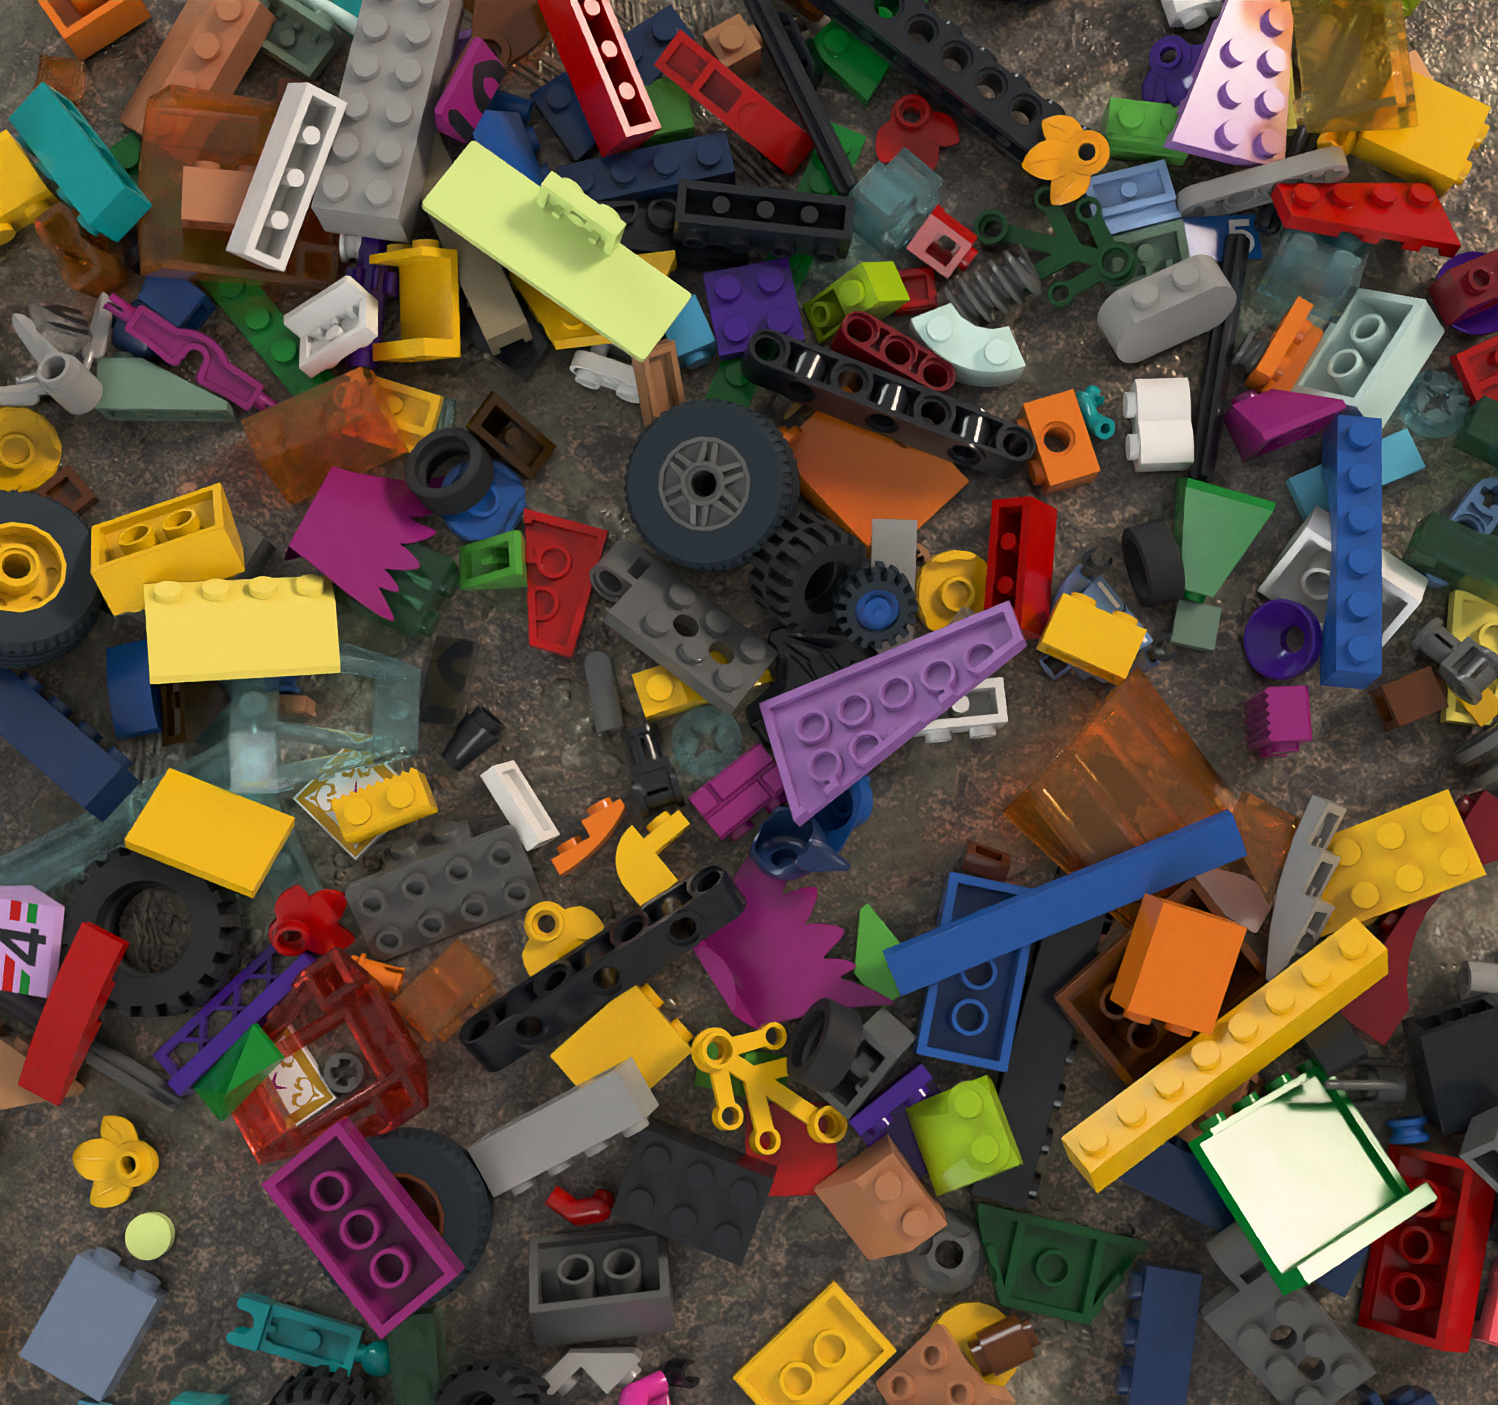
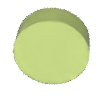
[125,1211,175,1260]

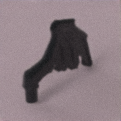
[745,626,880,748]

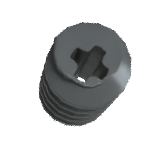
[943,242,1042,327]

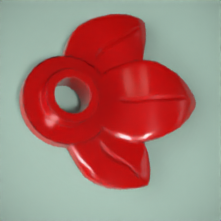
[875,94,960,178]
[268,885,355,957]

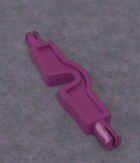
[103,292,286,422]

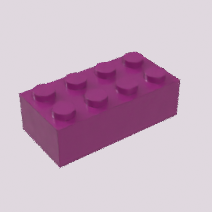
[261,1118,466,1339]

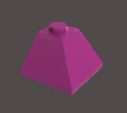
[1223,389,1347,463]

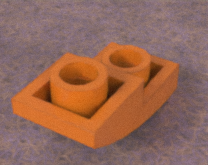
[551,797,627,877]

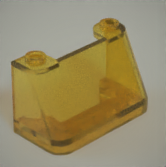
[1281,0,1419,133]

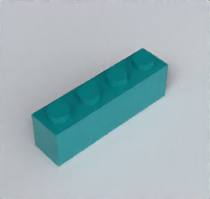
[8,81,153,243]

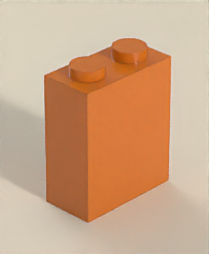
[1110,893,1247,1037]

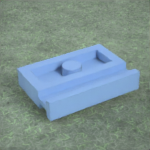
[1082,159,1182,236]

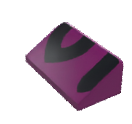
[434,37,505,143]

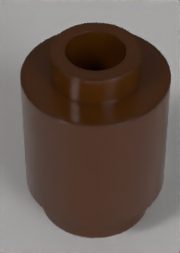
[967,1313,1040,1377]

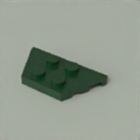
[973,1201,1148,1325]

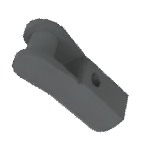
[584,651,627,734]

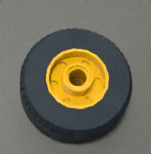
[0,490,103,669]

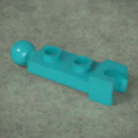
[226,1292,398,1378]

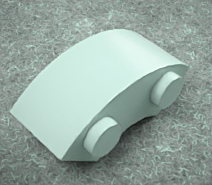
[907,303,1026,387]

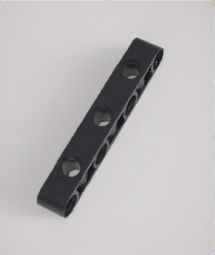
[740,329,1036,479]
[459,863,747,1072]

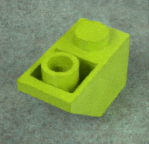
[802,261,910,344]

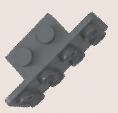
[345,819,543,961]

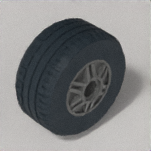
[624,399,800,571]

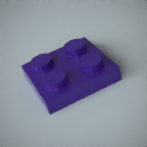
[703,258,805,361]

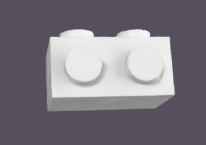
[914,677,1008,743]

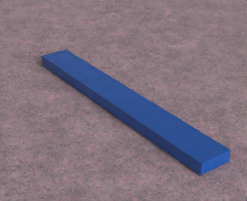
[882,809,1247,996]

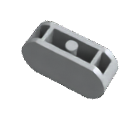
[1097,254,1237,363]

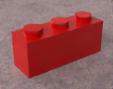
[984,496,1057,640]

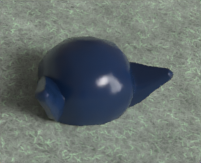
[749,805,851,881]

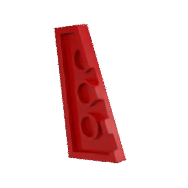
[1270,183,1461,258]

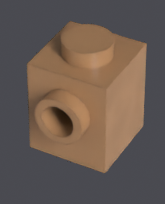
[702,13,764,80]

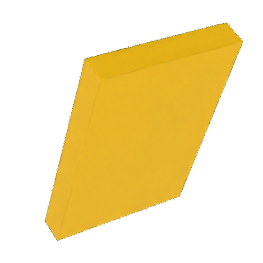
[124,768,295,898]
[732,1279,897,1405]

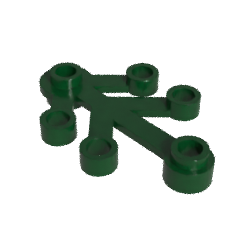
[974,185,1138,309]

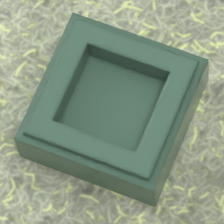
[1168,599,1222,653]

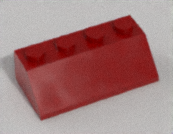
[1357,1144,1496,1353]

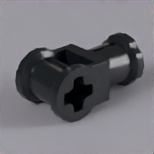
[620,723,685,818]

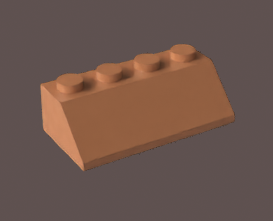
[118,0,277,166]

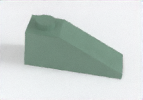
[95,352,238,422]

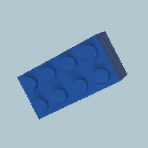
[912,872,1032,1073]

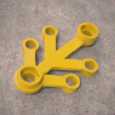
[691,1022,848,1155]

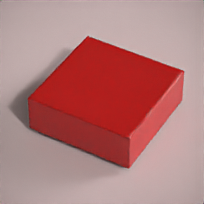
[894,266,938,317]

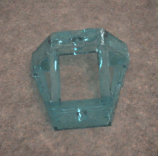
[229,640,421,793]

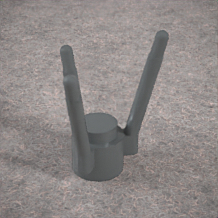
[1293,1040,1406,1110]

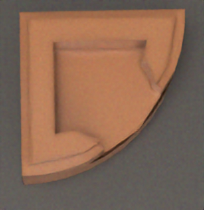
[269,694,316,719]

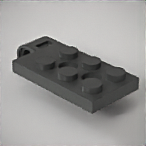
[589,540,779,717]
[1199,1221,1377,1405]

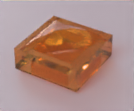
[33,54,87,106]

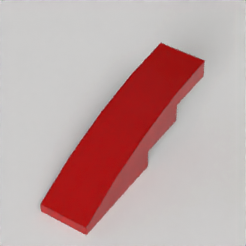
[18,921,130,1106]

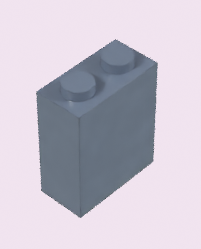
[19,1247,170,1402]

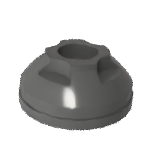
[905,1207,986,1293]

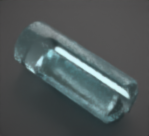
[437,398,456,430]

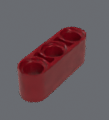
[830,311,956,395]

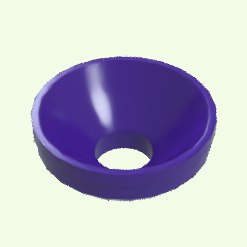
[1244,599,1322,680]

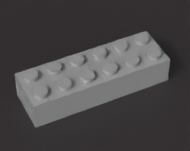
[311,0,465,244]

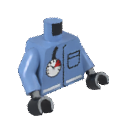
[1039,545,1182,683]

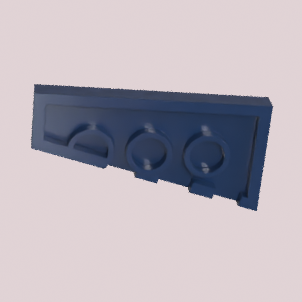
[530,4,695,163]

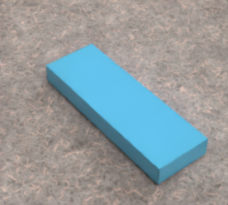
[1285,428,1426,521]

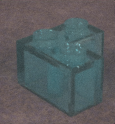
[849,147,944,257]

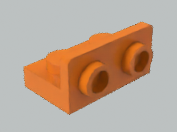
[1243,296,1323,394]

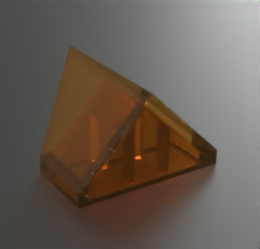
[1232,791,1301,905]

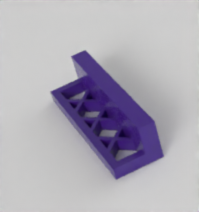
[153,930,325,1096]

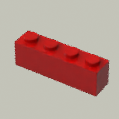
[537,0,662,157]

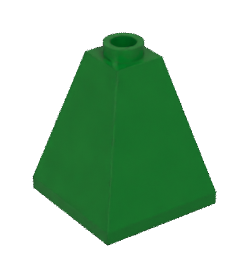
[1174,477,1276,604]

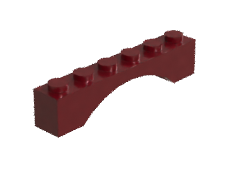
[1340,790,1498,1046]

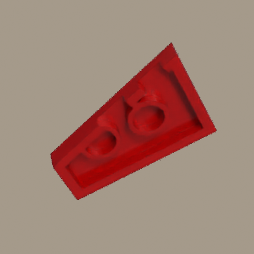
[524,508,609,659]

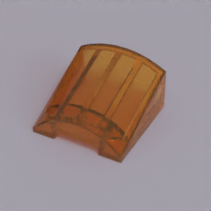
[137,84,339,290]
[1002,666,1244,929]

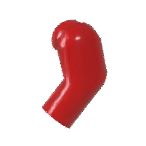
[544,1185,615,1226]

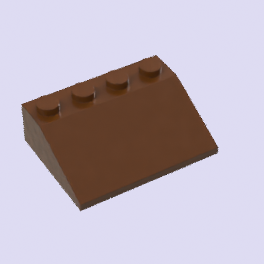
[1053,877,1268,1089]

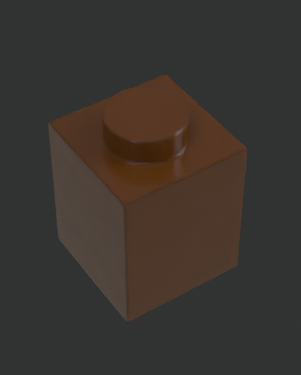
[1368,666,1449,732]

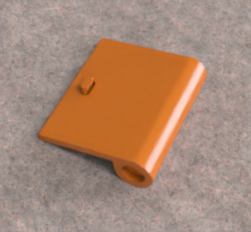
[778,386,969,559]

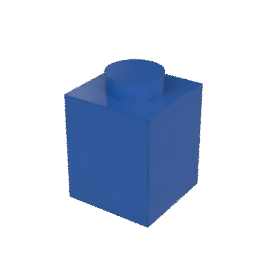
[137,264,216,331]

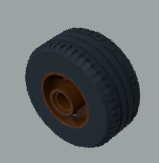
[313,1127,493,1310]

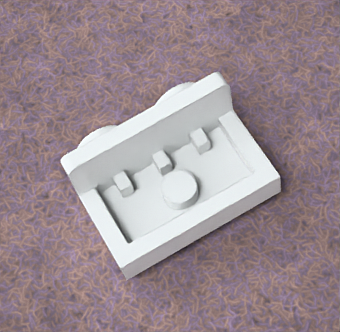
[284,276,378,378]

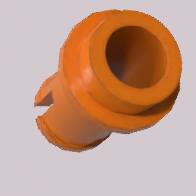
[345,953,406,996]

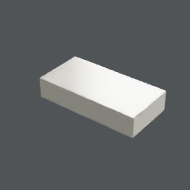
[480,760,560,851]

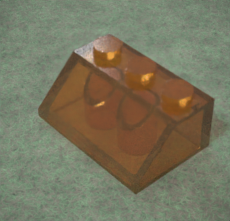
[241,367,409,504]

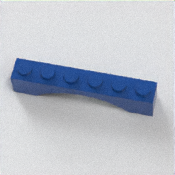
[1320,415,1382,689]

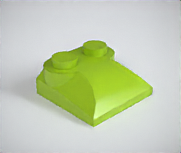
[905,1075,1024,1197]

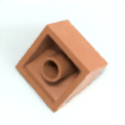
[814,1134,948,1260]

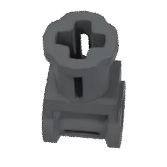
[1410,617,1498,705]

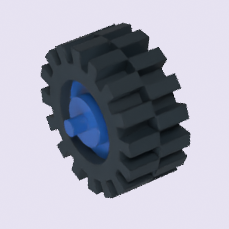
[832,561,918,650]

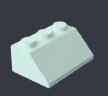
[1290,287,1445,429]

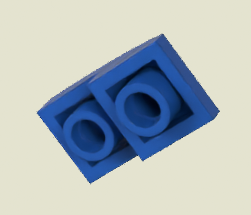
[106,639,162,740]

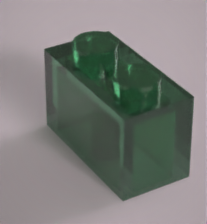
[387,1304,448,1405]

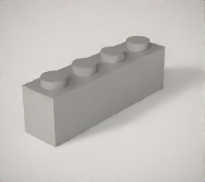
[467,1057,659,1197]

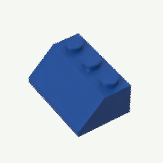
[472,110,550,187]

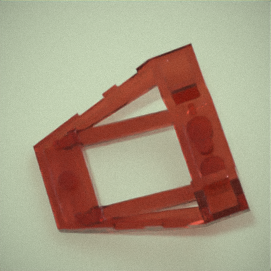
[231,947,429,1165]

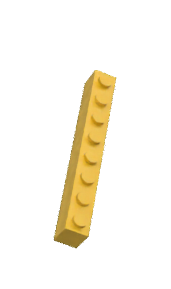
[1061,917,1388,1194]

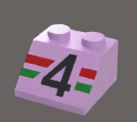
[0,885,65,998]

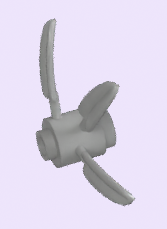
[0,292,112,415]

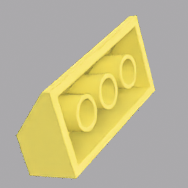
[143,574,340,684]

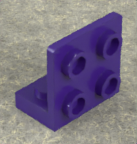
[847,1062,942,1177]

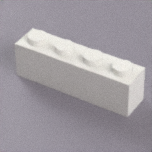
[225,82,347,272]

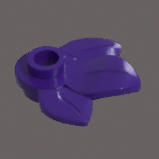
[1142,35,1204,107]

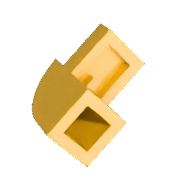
[615,810,691,906]

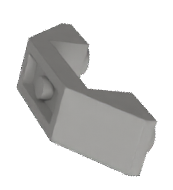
[539,1345,643,1396]

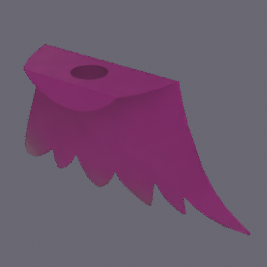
[284,466,447,621]
[692,855,894,1029]

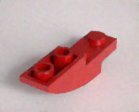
[654,29,813,177]

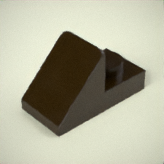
[465,391,556,481]

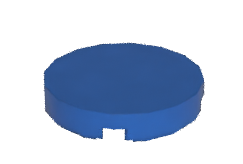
[441,459,526,543]

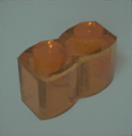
[35,202,128,299]
[391,939,499,1043]

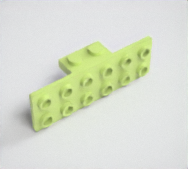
[422,141,691,362]

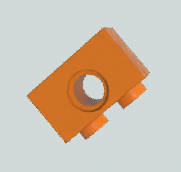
[1014,389,1101,496]

